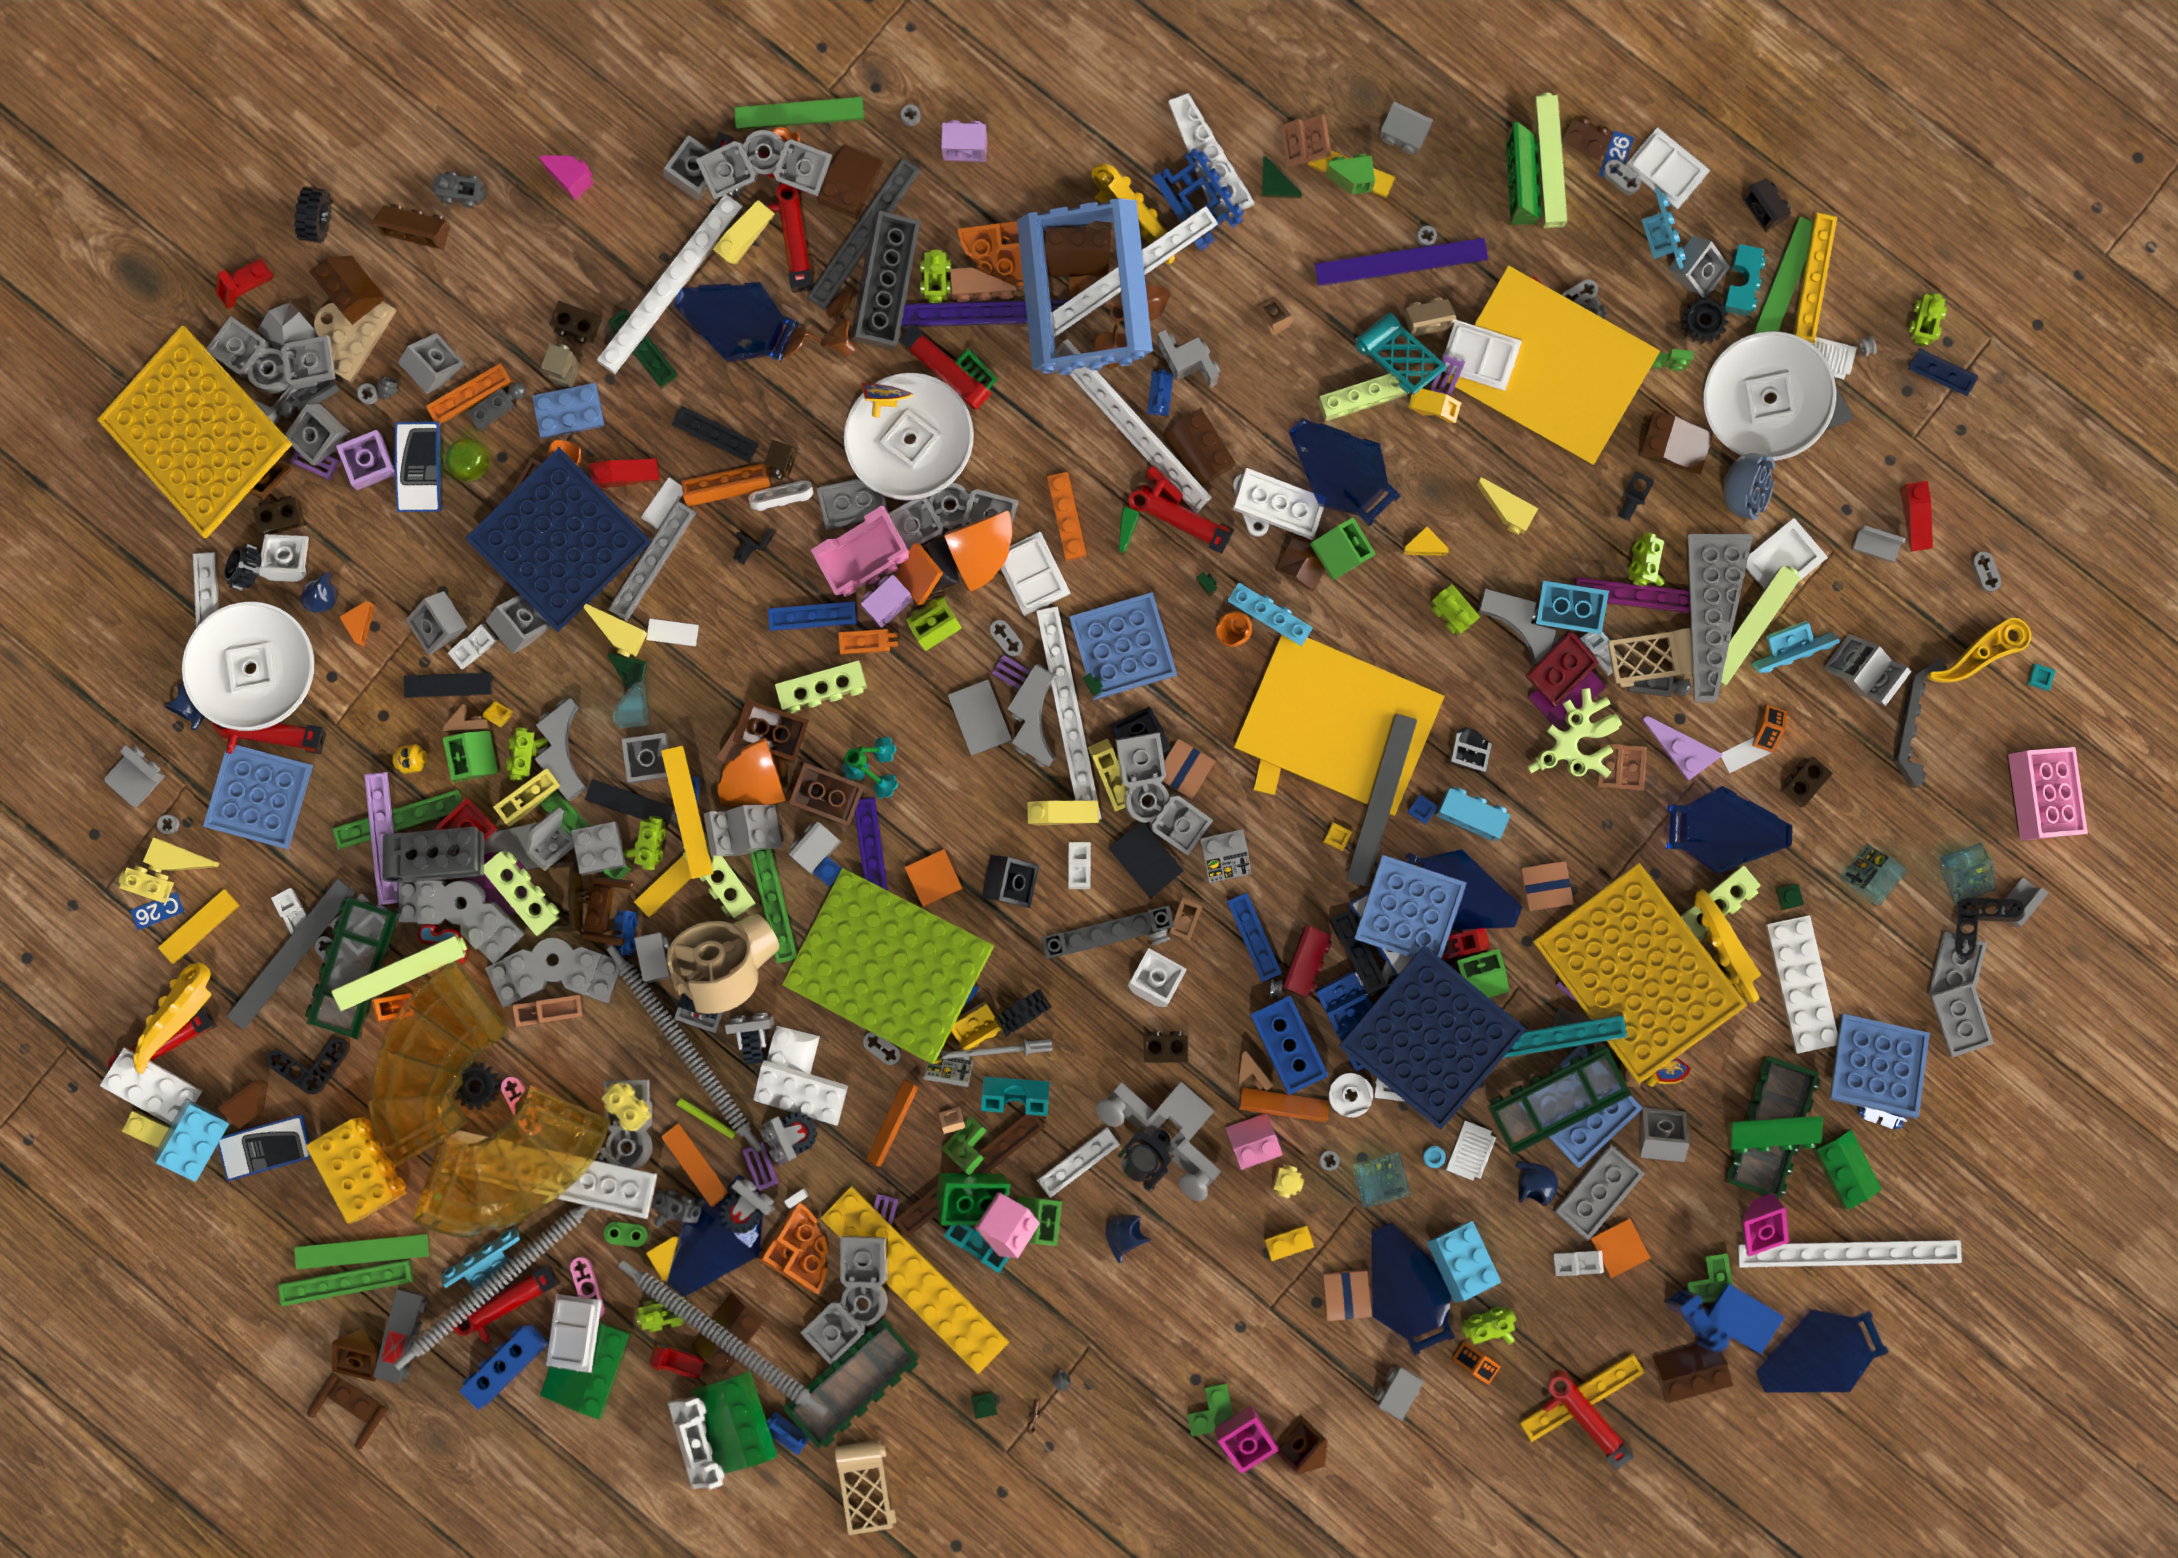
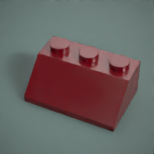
[1282,925,1332,998]

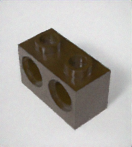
[549,300,602,344]
[764,440,797,480]
[252,496,306,536]
[1781,756,1833,808]
[1143,1031,1188,1063]

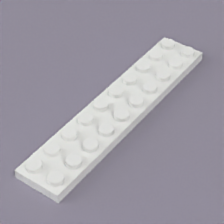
[437,1128,657,1218]

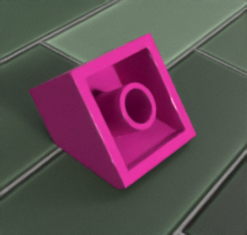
[539,155,594,200]
[1743,1193,1789,1257]

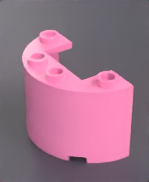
[811,506,909,597]

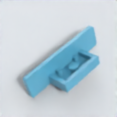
[1642,188,1686,269]
[1228,583,1312,646]
[1752,621,1840,673]
[441,1227,520,1291]

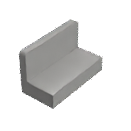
[1852,525,1905,563]
[1996,878,2049,928]

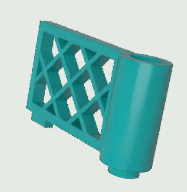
[1355,312,1446,395]

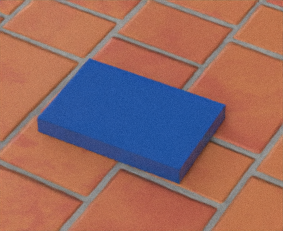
[1707,1282,1785,1354]

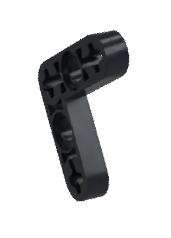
[1955,898,2025,961]
[266,1038,350,1094]

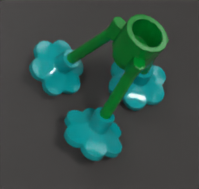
[842,737,898,799]

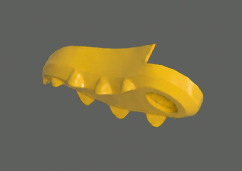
[1092,163,1175,265]
[1927,618,2031,683]
[1695,889,1761,1003]
[133,962,211,1074]

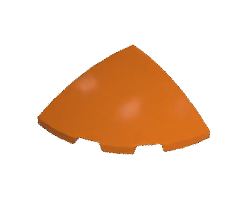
[957,221,1024,286]
[944,510,1013,592]
[717,738,786,807]
[757,1202,828,1295]

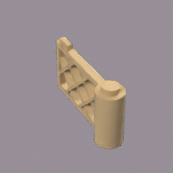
[1607,628,1693,688]
[835,1440,897,1535]

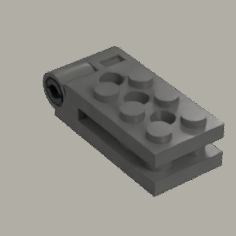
[382,827,484,883]

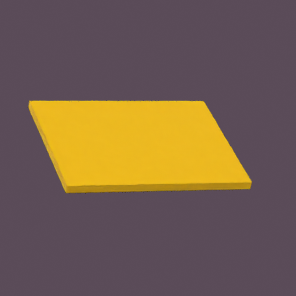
[1447,265,1660,465]
[97,325,292,538]
[1234,635,1445,816]
[1533,863,1748,1084]

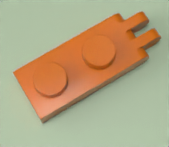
[839,629,898,655]

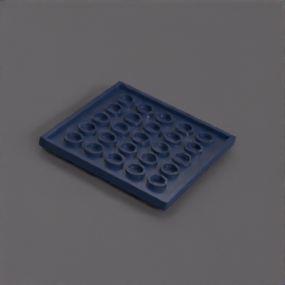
[465,447,652,632]
[1339,945,1527,1130]

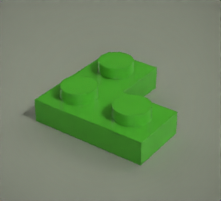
[1651,349,1694,372]
[941,1116,987,1175]
[1686,1253,1733,1303]
[1187,1383,1233,1437]

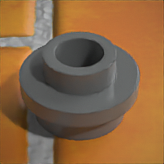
[1052,1369,1071,1391]

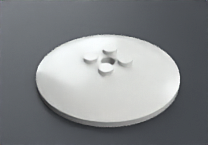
[1704,332,1837,461]
[844,373,974,500]
[182,602,314,731]

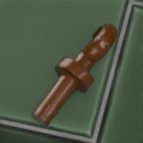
[913,591,946,607]
[1027,1399,1040,1434]

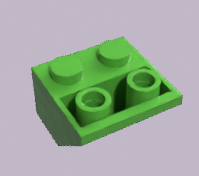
[1326,154,1375,195]
[1310,518,1376,581]
[443,731,499,783]
[1454,949,1509,997]
[1018,1196,1062,1246]

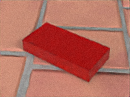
[1145,466,1183,504]

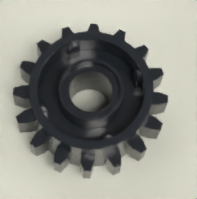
[1680,297,1729,345]
[224,543,261,591]
[452,1062,501,1110]

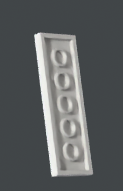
[1766,915,1838,1054]

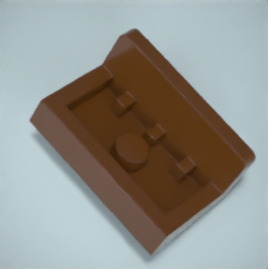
[1561,115,1613,161]

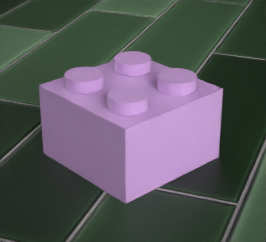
[941,120,987,162]
[336,430,395,490]
[861,575,913,629]

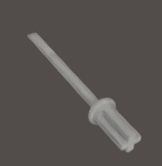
[941,1039,1052,1059]

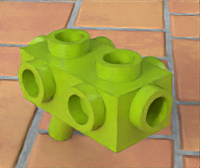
[920,250,951,303]
[1908,293,1947,346]
[1628,532,1665,587]
[506,728,548,782]
[624,816,667,870]
[636,1296,689,1333]
[1461,1307,1516,1345]

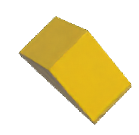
[1403,526,1449,556]
[647,1236,680,1281]

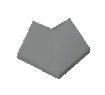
[258,302,318,351]

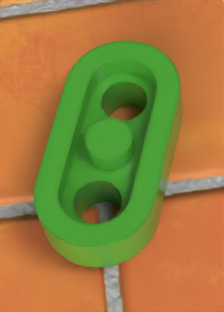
[604,1222,649,1247]

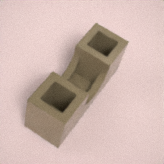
[541,343,581,388]

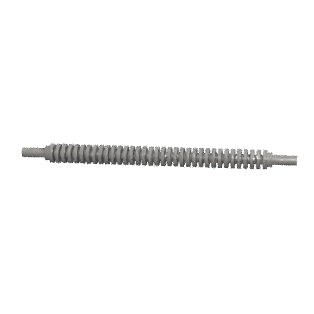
[607,945,763,1153]
[393,1204,592,1370]
[618,1260,828,1417]

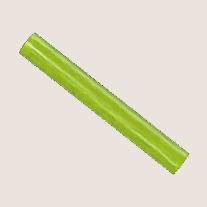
[676,1098,736,1139]

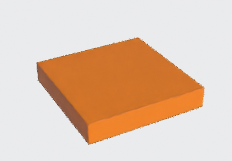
[894,543,943,605]
[905,849,963,907]
[1590,1218,1650,1278]

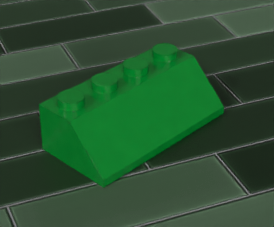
[1726,1116,1823,1154]

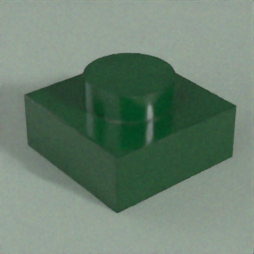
[1196,572,1217,596]
[1083,673,1103,698]
[1776,884,1804,911]
[971,1392,997,1419]

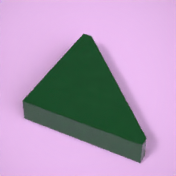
[1262,156,1302,198]
[607,653,648,701]

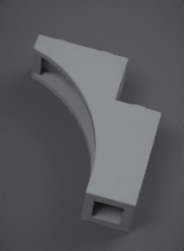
[1478,589,1558,666]
[1008,664,1056,767]
[535,698,587,802]

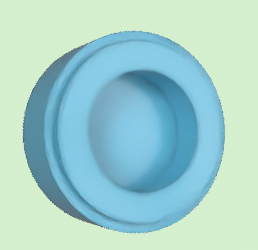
[1423,1146,1446,1168]

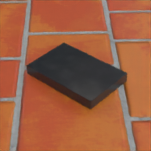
[1108,822,1184,899]

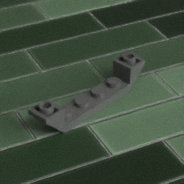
[1893,658,1947,789]
[1041,905,1175,959]

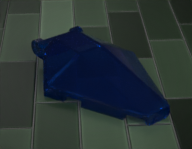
[674,282,799,362]
[1289,418,1401,526]
[1666,786,1793,874]
[1406,849,1522,930]
[667,1174,764,1297]
[1371,1223,1455,1356]
[1755,1309,1889,1393]

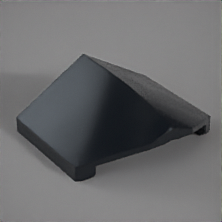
[1449,727,1492,772]

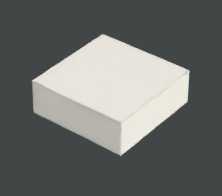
[784,1188,809,1208]

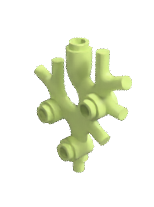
[1527,688,1622,778]

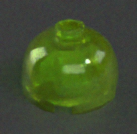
[446,438,490,482]

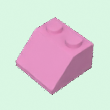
[1225,1114,1283,1170]
[975,1193,1040,1258]

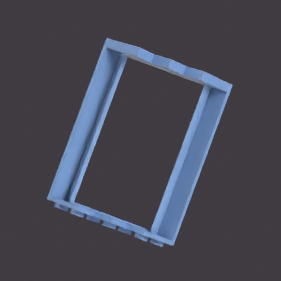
[1017,198,1153,375]

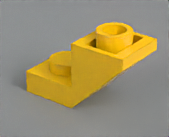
[1408,389,1461,423]

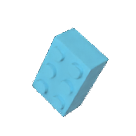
[1536,580,1609,634]
[1435,787,1511,842]
[153,1099,229,1182]
[1426,1221,1501,1303]

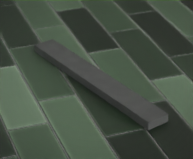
[807,158,921,311]
[1346,713,1417,887]
[226,879,355,1030]

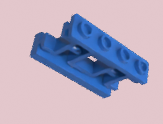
[1152,148,1244,251]
[1664,1289,1731,1352]

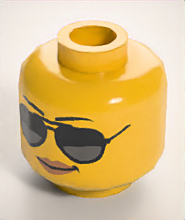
[393,744,428,774]

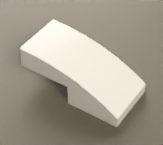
[448,624,498,669]
[1580,632,1623,676]
[1068,842,1091,889]
[271,888,308,935]
[1554,1250,1604,1276]

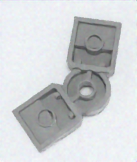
[696,130,833,199]
[206,316,335,394]
[888,483,1019,551]
[1115,732,1213,856]
[399,879,526,964]
[485,938,620,1008]
[587,1080,652,1211]
[801,1235,888,1365]

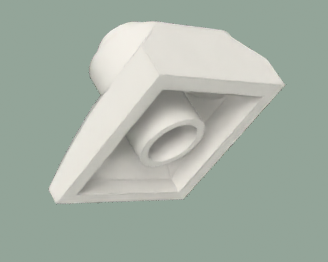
[259,534,309,582]
[1128,948,1187,1007]
[767,1026,820,1074]

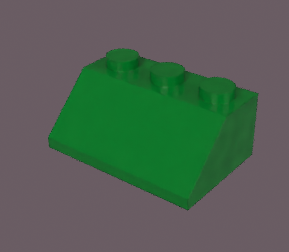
[1812,1130,1882,1210]
[937,1173,1010,1225]

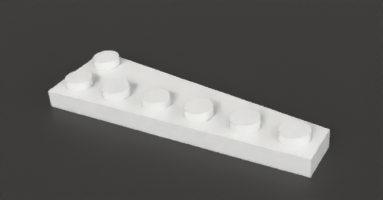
[1168,93,1254,217]

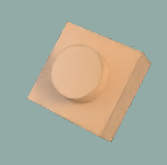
[939,1107,965,1134]

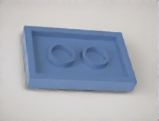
[532,383,605,439]

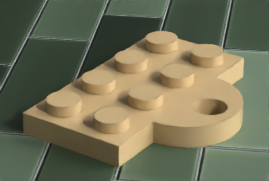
[314,302,397,383]

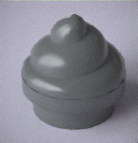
[377,376,399,400]

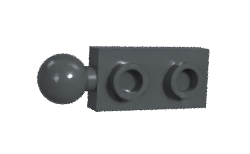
[278,379,339,418]
[467,382,526,431]
[1627,670,1691,697]

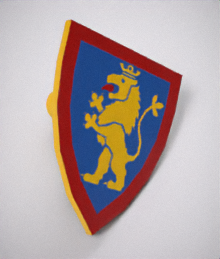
[861,383,913,418]
[1646,1058,1691,1087]

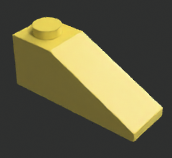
[713,200,775,265]
[1477,477,1538,535]
[584,604,647,658]
[1088,739,1127,812]
[494,768,560,827]
[1028,801,1099,826]
[143,837,220,873]
[122,1111,170,1147]

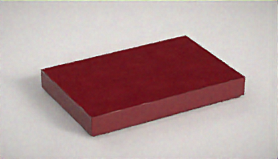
[1525,630,1599,707]

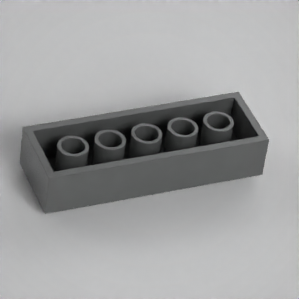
[850,210,920,350]

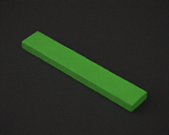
[734,97,864,130]
[1753,217,1813,334]
[332,790,462,850]
[540,790,631,879]
[750,849,798,964]
[294,1234,430,1269]
[278,1260,413,1306]

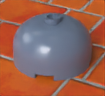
[1723,453,1775,520]

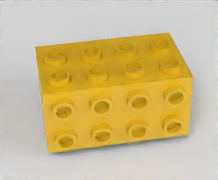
[306,1117,407,1224]

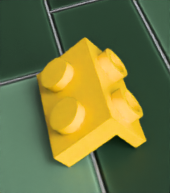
[951,1001,1001,1050]

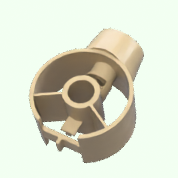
[667,914,780,1014]

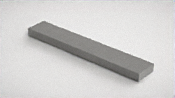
[608,501,696,622]

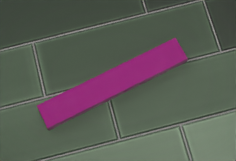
[1574,577,1690,613]

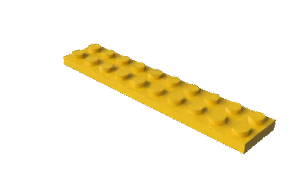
[820,1186,1010,1374]

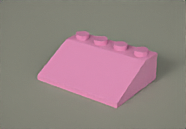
[2008,747,2088,841]

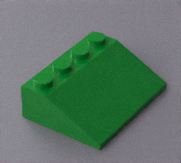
[1505,122,1542,225]
[540,1321,633,1420]
[690,1371,778,1474]

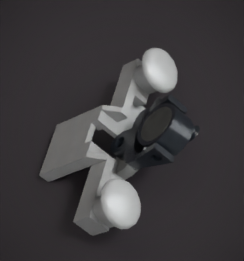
[1095,1082,1221,1201]

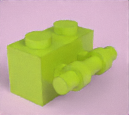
[1430,584,1480,636]
[906,596,962,651]

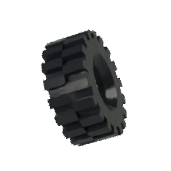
[294,186,331,243]
[994,989,1052,1037]

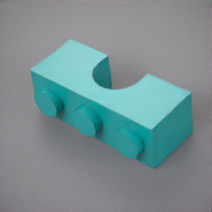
[1722,244,1766,316]
[981,1077,1050,1116]
[944,1225,1010,1273]

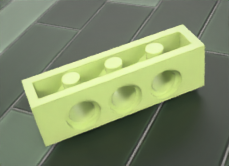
[1318,370,1407,422]
[775,661,867,714]
[683,832,756,919]
[484,850,561,936]
[1680,865,1761,942]

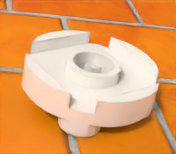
[1329,1073,1373,1117]

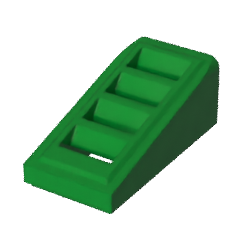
[954,349,998,390]
[1119,506,1139,555]

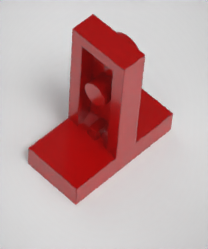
[215,258,273,310]

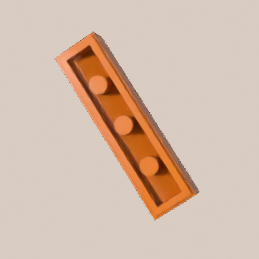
[681,463,771,506]
[867,1080,918,1167]
[1239,1088,1329,1123]

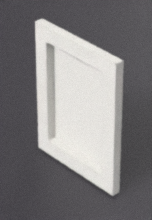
[1625,128,1710,210]
[1442,320,1522,391]
[1746,518,1828,590]
[1001,532,1071,616]
[546,1294,602,1372]

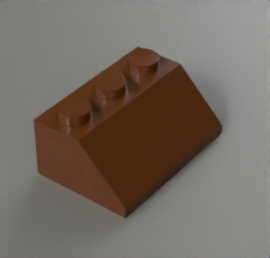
[372,204,450,250]
[1045,227,1111,279]
[309,256,386,325]
[1164,408,1235,486]
[691,1292,767,1375]
[1652,1345,1734,1403]

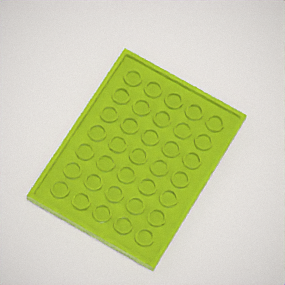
[782,868,994,1065]

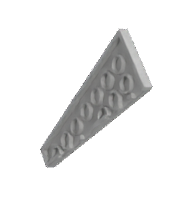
[1687,534,1753,703]

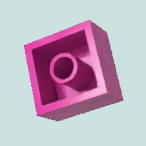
[1214,1405,1279,1474]

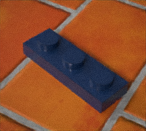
[1908,348,1978,396]

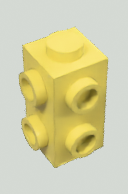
[119,865,174,903]
[601,1083,652,1131]
[1272,1164,1304,1198]

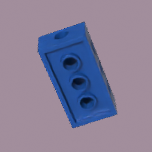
[1249,996,1329,1095]
[459,1324,549,1410]

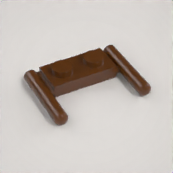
[582,876,635,946]
[307,1373,388,1450]

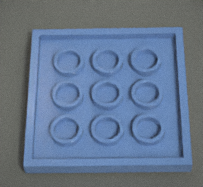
[1069,592,1177,700]
[203,745,313,850]
[1354,855,1467,958]
[1829,1014,1930,1119]
[1517,1045,1643,1169]

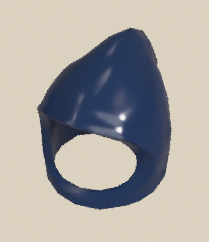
[300,572,337,613]
[163,682,205,730]
[1515,1162,1559,1206]
[1106,1214,1151,1263]

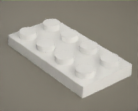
[1232,468,1326,540]
[100,1047,202,1125]
[753,1060,848,1126]

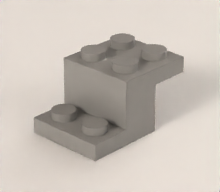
[1157,330,1220,389]
[1824,634,1911,706]
[704,805,782,857]

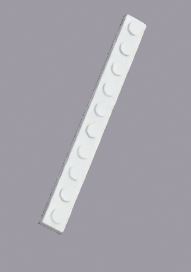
[597,195,743,374]
[1052,206,1218,337]
[1056,339,1212,513]
[1037,606,1101,820]
[1737,1240,1962,1267]

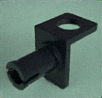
[1618,471,1654,522]
[733,528,777,565]

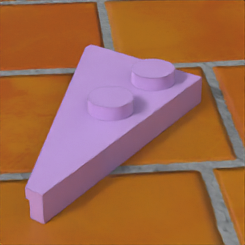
[1642,716,1723,781]

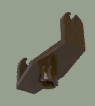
[550,862,591,931]

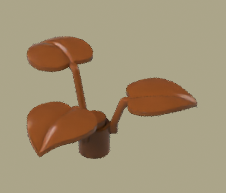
[1069,275,1170,370]
[779,288,856,359]

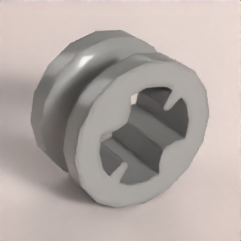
[901,105,920,126]
[1417,226,1437,247]
[1859,335,1877,357]
[357,383,379,405]
[157,815,180,835]
[1149,929,1171,946]
[1269,979,1282,1000]
[1318,1151,1339,1171]

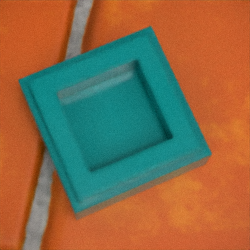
[2027,663,2056,692]

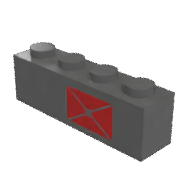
[373,1288,428,1383]

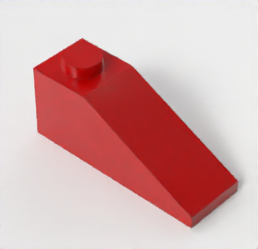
[589,459,660,489]
[1900,481,1933,552]
[1441,928,1491,960]

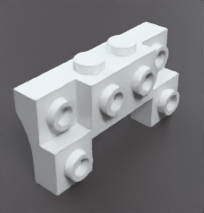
[667,1397,724,1489]

